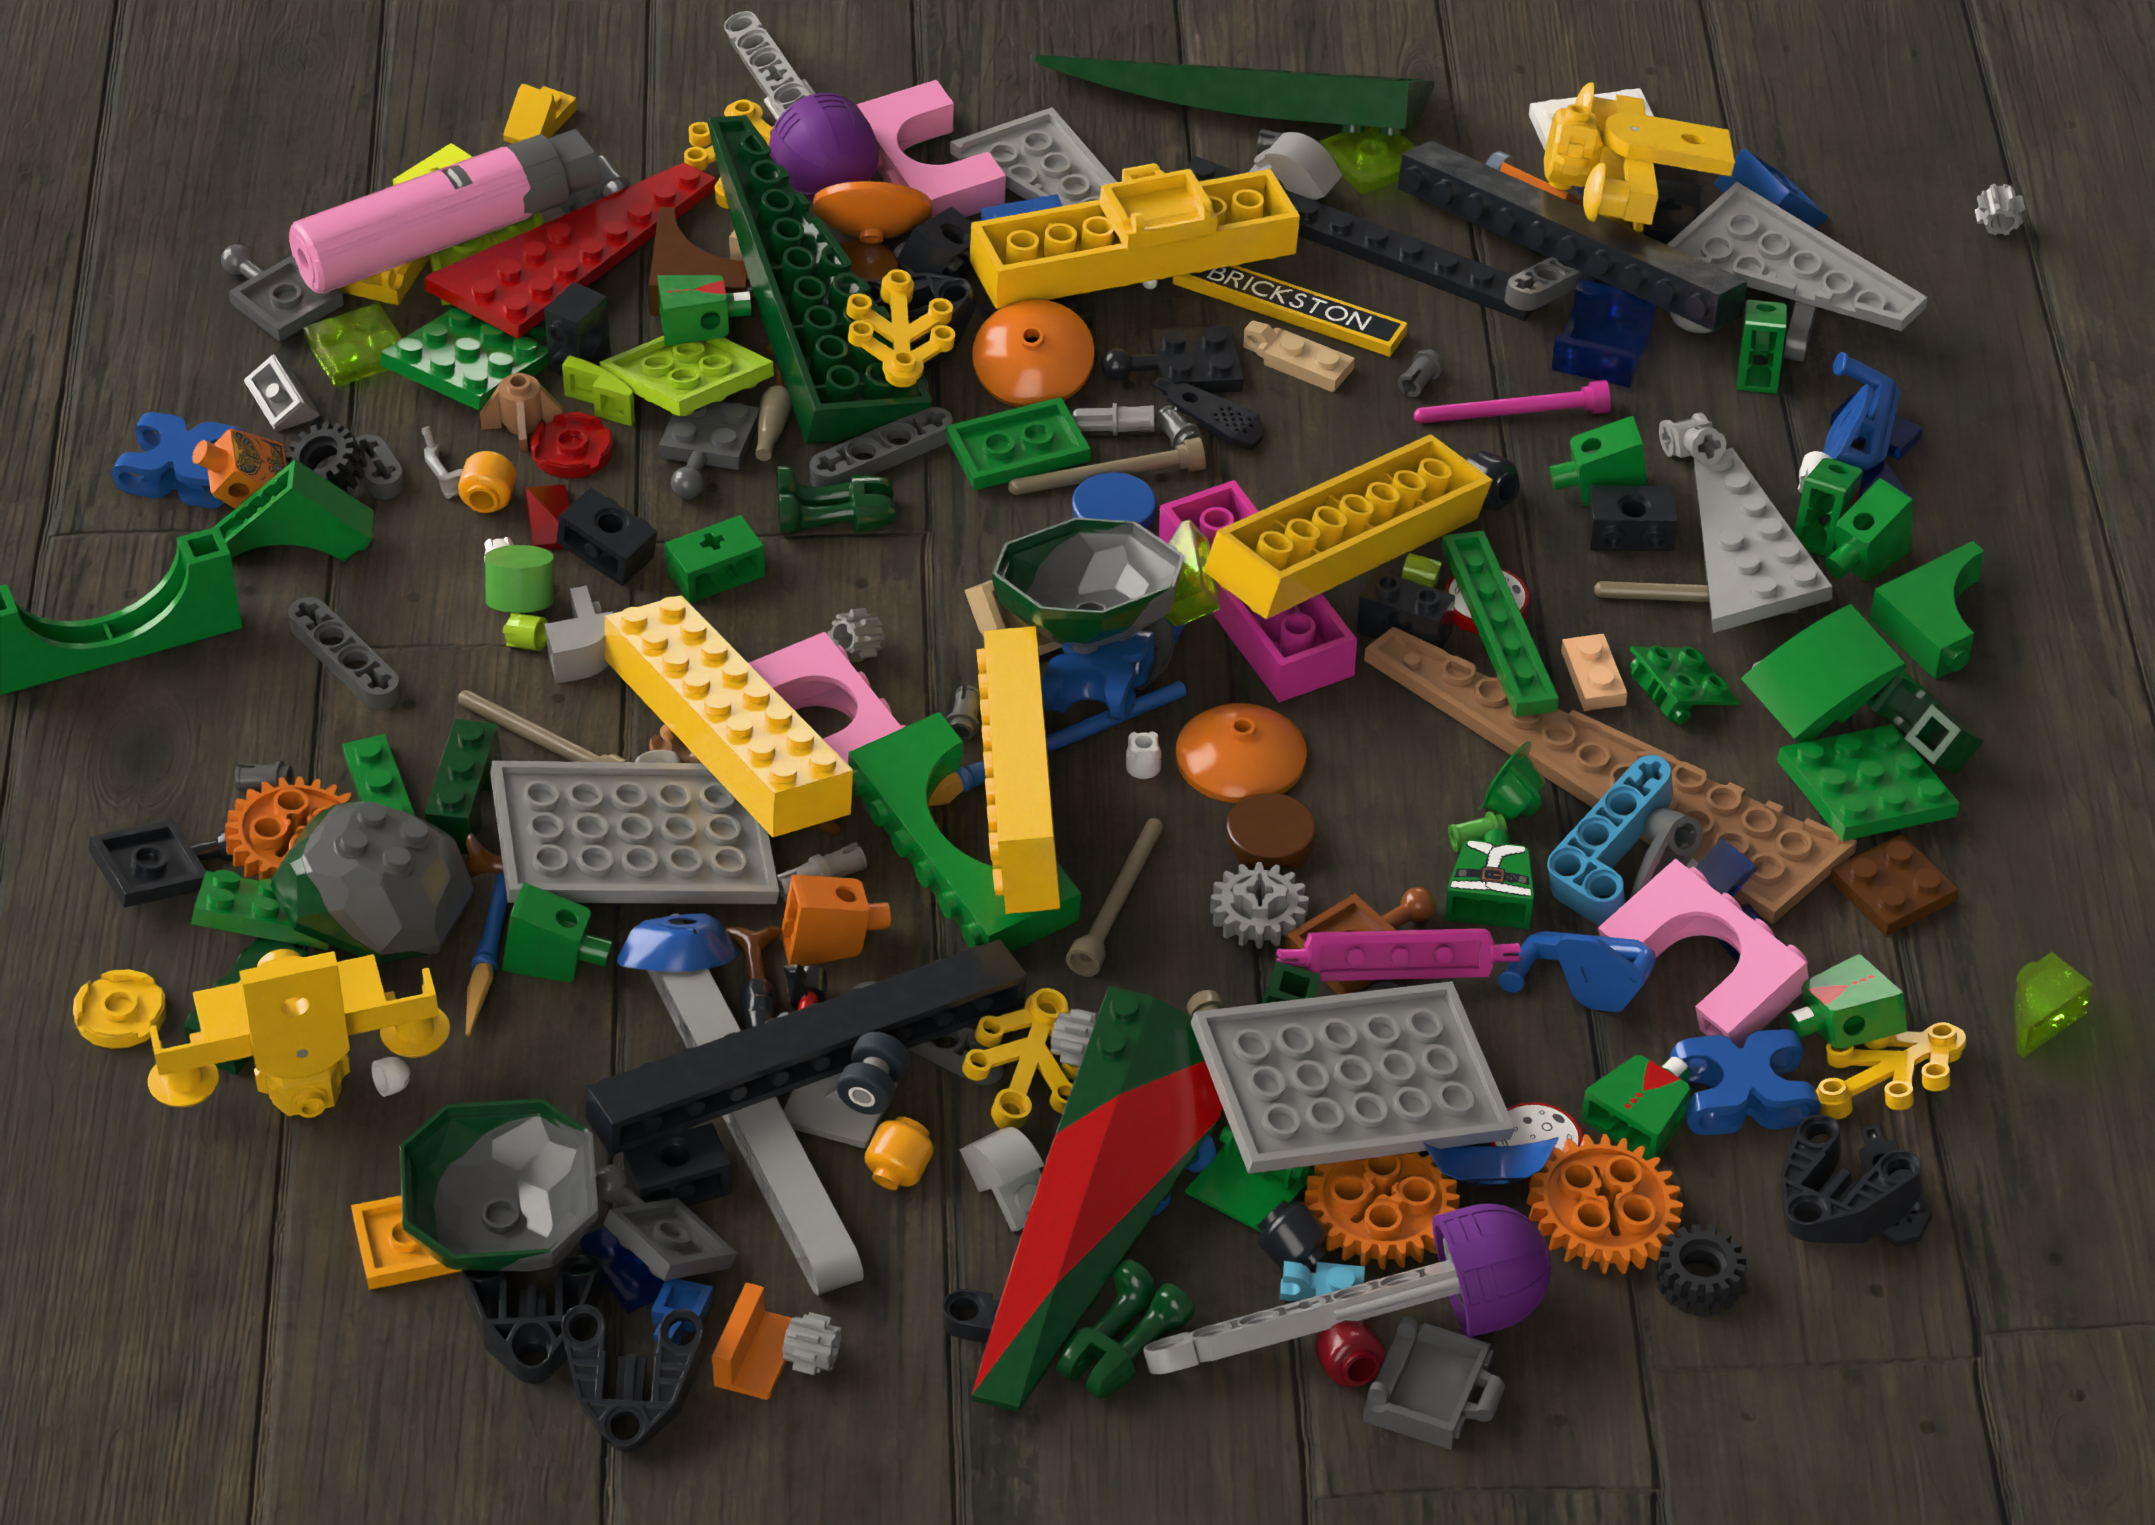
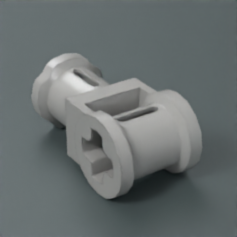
[1659,413,1727,465]

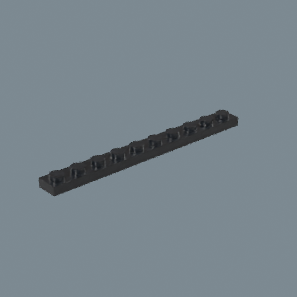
[1185,156,1534,321]

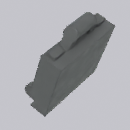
[1363,1316,1506,1450]

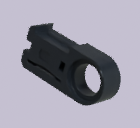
[942,1289,1001,1343]

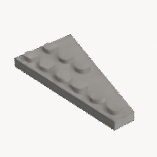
[950,107,1117,206]
[1667,182,1927,331]
[1694,448,1832,633]

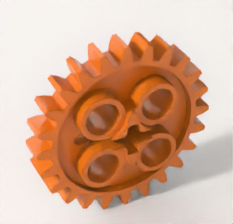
[225,776,352,881]
[1526,1134,1683,1274]
[1305,1151,1460,1270]

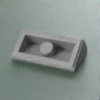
[244,354,320,432]

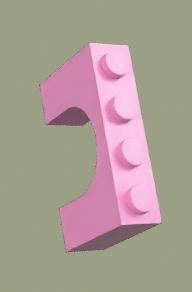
[857,80,1006,222]
[748,632,906,764]
[1598,858,1809,1049]

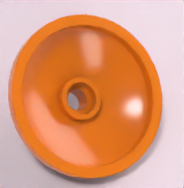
[813,181,932,244]
[973,299,1095,408]
[1176,703,1307,804]

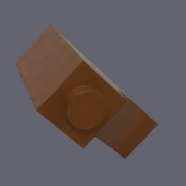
[649,207,756,318]

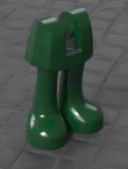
[776,466,896,534]
[1056,1260,1195,1399]

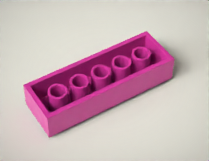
[1159,480,1357,703]

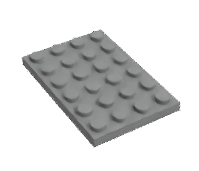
[490,761,779,904]
[1191,981,1515,1174]

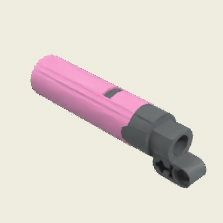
[289,129,631,294]

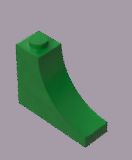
[215,459,374,561]
[1870,541,1984,680]

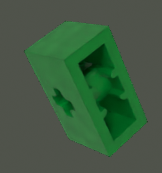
[665,515,765,604]

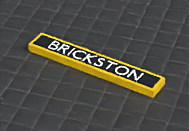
[1173,266,1408,357]

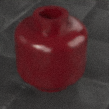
[1314,1319,1386,1387]

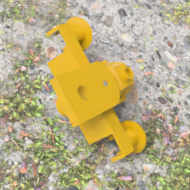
[1543,82,1735,232]
[148,949,450,1118]

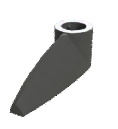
[1629,807,1703,900]

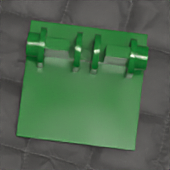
[1630,645,1740,725]
[1185,1124,1314,1232]

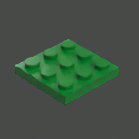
[380,307,549,410]
[1777,724,1960,841]

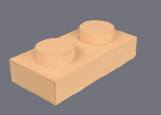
[1561,633,1627,711]

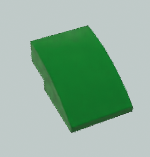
[1741,604,1907,743]

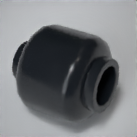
[1466,451,1520,511]
[1257,1200,1328,1270]

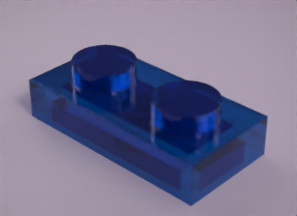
[580,1226,665,1313]

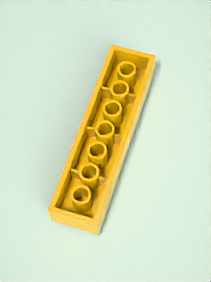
[969,169,1300,309]
[1203,434,1492,619]
[604,595,853,838]
[976,626,1061,914]

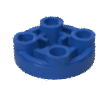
[1072,472,1156,529]

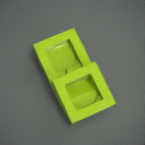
[562,355,635,427]

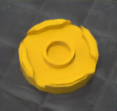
[73,969,167,1049]

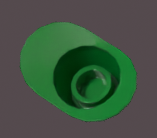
[1478,741,1545,821]

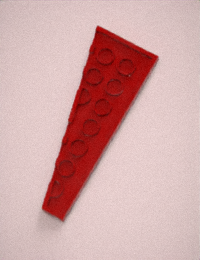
[425,162,715,339]

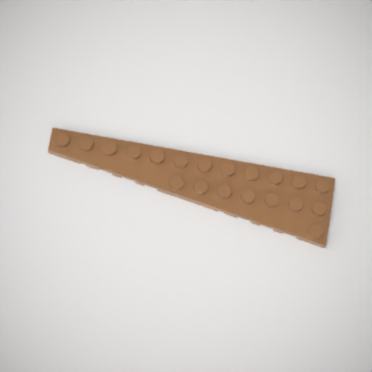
[1364,627,1857,924]

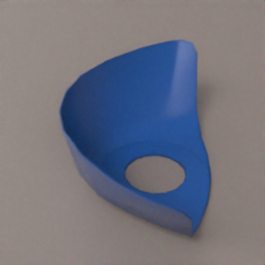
[617,913,740,972]
[1423,1137,1559,1186]

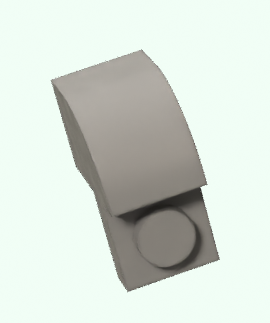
[1248,132,1343,200]
[545,585,613,684]
[959,1127,1045,1232]

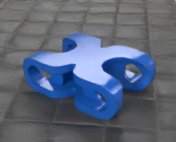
[111,412,245,508]
[1042,630,1155,721]
[1669,1029,1821,1135]

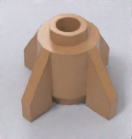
[480,373,563,452]

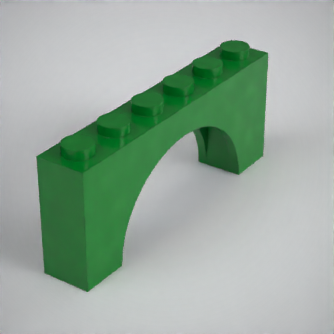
[0,526,242,695]
[848,712,1081,953]

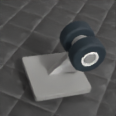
[783,1032,910,1148]

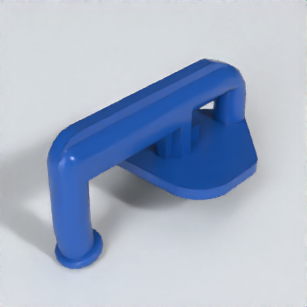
[1823,352,1900,471]
[1498,931,1656,1012]

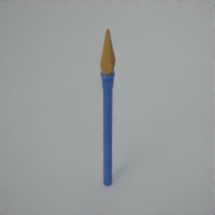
[928,680,1187,807]
[465,873,508,1037]

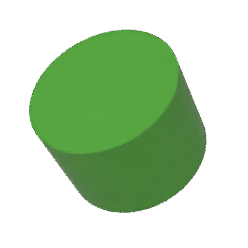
[485,545,554,613]

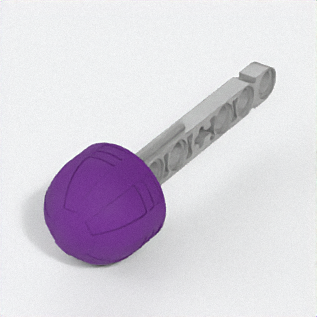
[724,11,879,202]
[1143,1204,1552,1374]

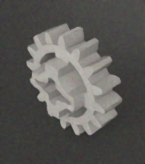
[1210,862,1309,949]

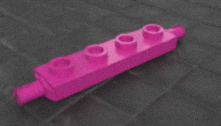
[1276,928,1521,981]

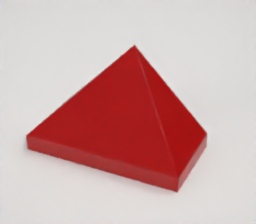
[524,484,569,550]

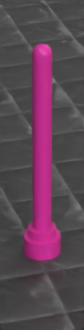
[1414,380,1611,424]

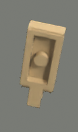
[1243,320,1355,392]

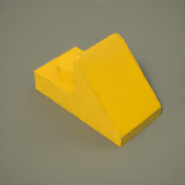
[503,84,577,144]

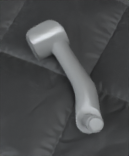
[422,426,463,499]

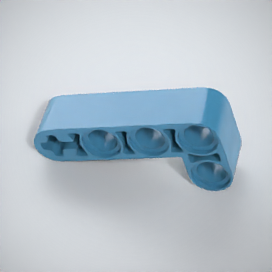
[1547,755,1673,925]

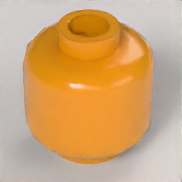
[458,451,517,513]
[864,1116,934,1190]

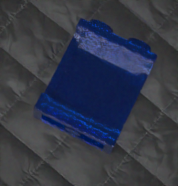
[1551,279,1656,388]

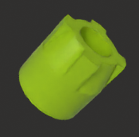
[1401,552,1442,588]
[503,613,548,651]

